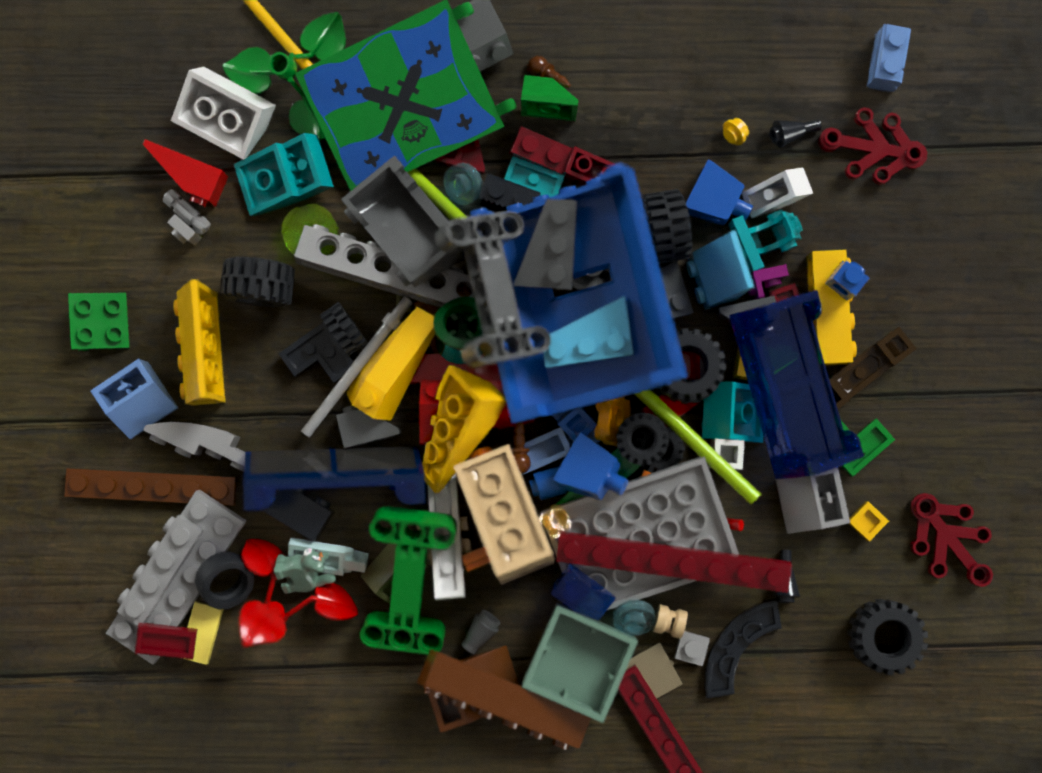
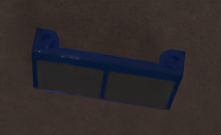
[244,446,425,510]

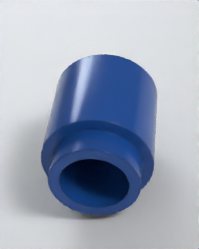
[529,466,567,501]

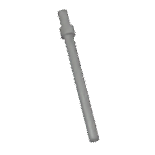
[301,296,413,438]

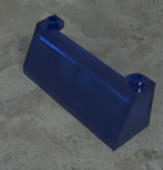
[729,290,864,479]

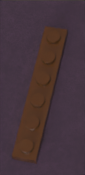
[64,468,238,506]

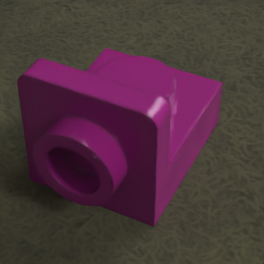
[747,264,789,300]

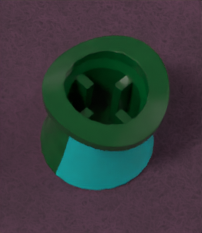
[433,297,484,364]

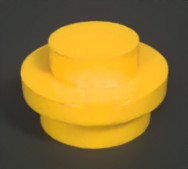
[723,118,749,145]

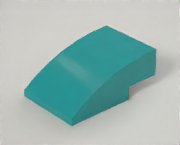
[234,133,334,216]

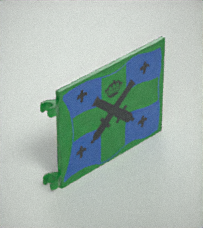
[295,0,517,191]

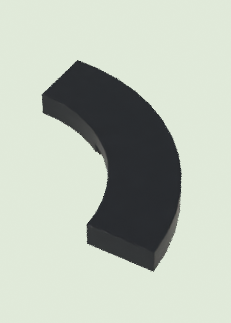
[704,599,782,698]

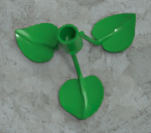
[222,12,346,141]

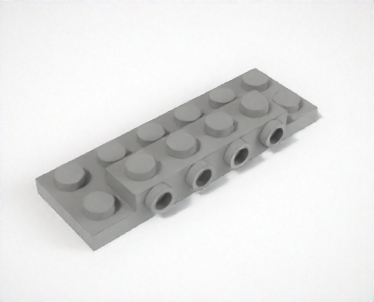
[106,490,247,665]

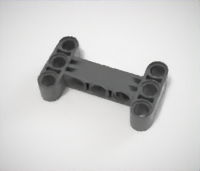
[435,211,551,368]

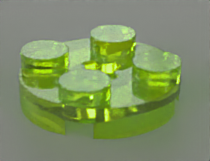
[282,204,339,255]

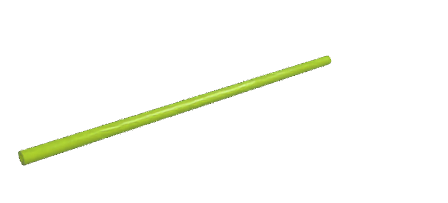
[407,168,761,504]

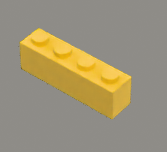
[806,250,857,366]

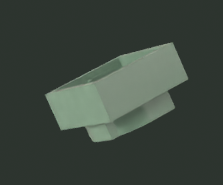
[522,602,638,723]

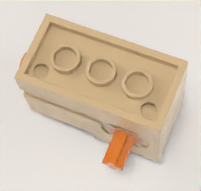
[454,444,555,584]

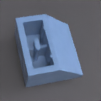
[91,359,178,439]

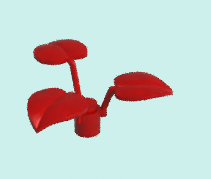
[239,539,358,647]

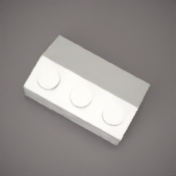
[171,67,276,159]

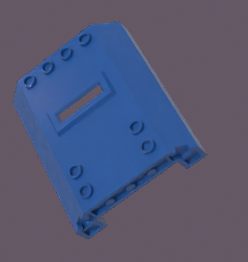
[469,163,688,423]

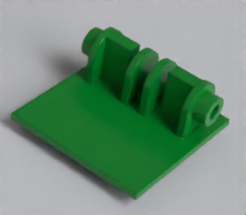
[68,293,129,351]

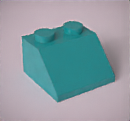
[702,382,766,443]

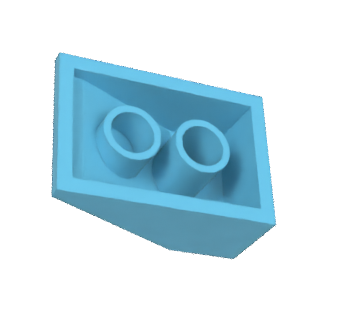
[686,231,754,310]

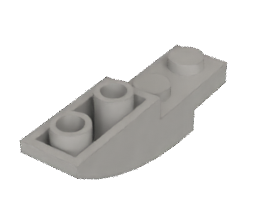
[143,422,261,472]

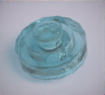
[444,163,483,205]
[613,600,655,636]

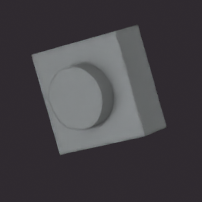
[167,214,202,246]
[674,631,710,666]

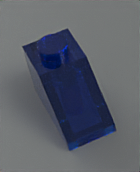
[551,563,616,620]

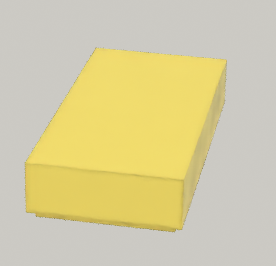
[183,601,224,665]

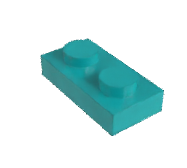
[504,156,565,197]

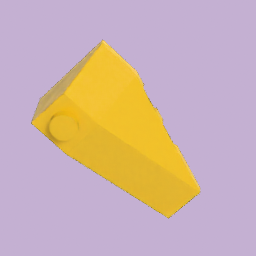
[346,307,435,421]
[420,365,506,493]

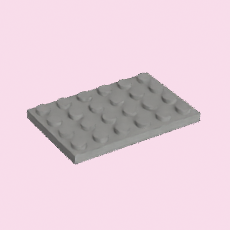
[541,457,739,616]

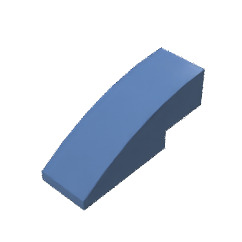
[514,415,601,475]

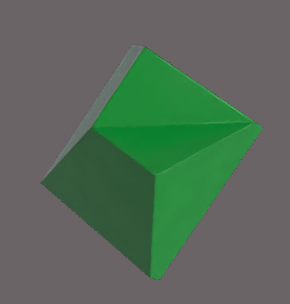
[521,75,578,121]

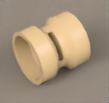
[652,604,688,639]

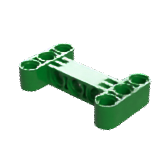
[360,506,457,655]

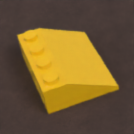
[173,280,225,406]

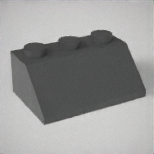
[457,0,514,71]

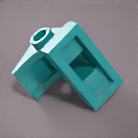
[728,210,803,274]

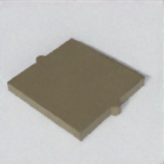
[626,642,683,698]

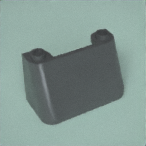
[341,155,466,288]

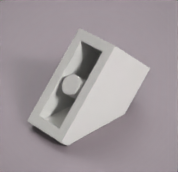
[742,168,813,218]

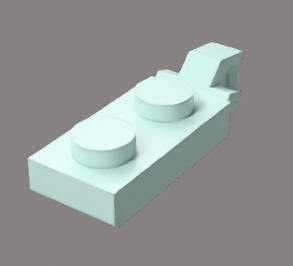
[288,538,369,576]

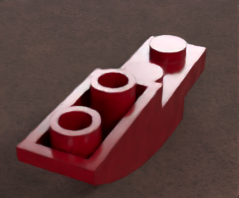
[509,126,615,186]

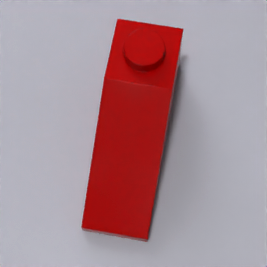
[143,139,228,207]

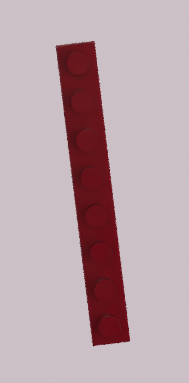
[556,531,792,592]

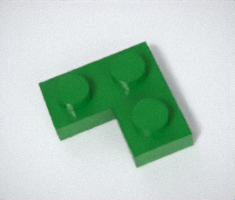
[814,415,895,477]

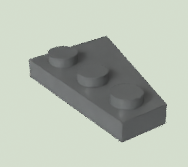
[513,199,577,289]

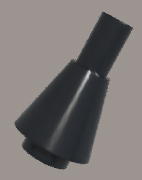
[769,120,822,148]
[772,550,800,603]

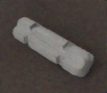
[163,189,211,235]

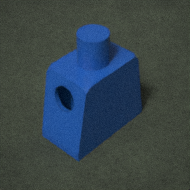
[686,159,753,225]
[553,432,628,500]

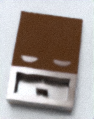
[428,645,519,733]

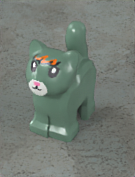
[274,548,336,594]

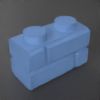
[867,24,911,92]

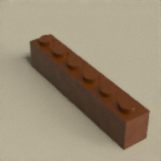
[417,649,591,750]

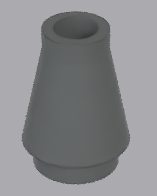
[461,610,500,654]

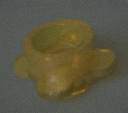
[539,505,572,539]

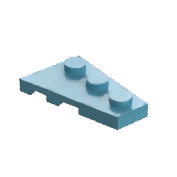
[544,296,634,368]

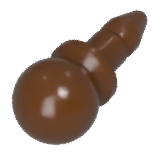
[527,56,571,88]
[511,422,531,474]

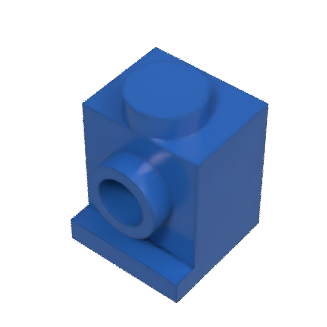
[825,260,869,301]

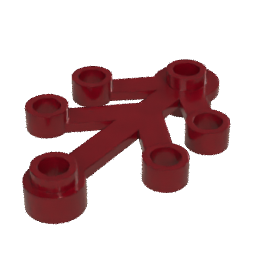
[818,107,927,185]
[910,493,993,587]

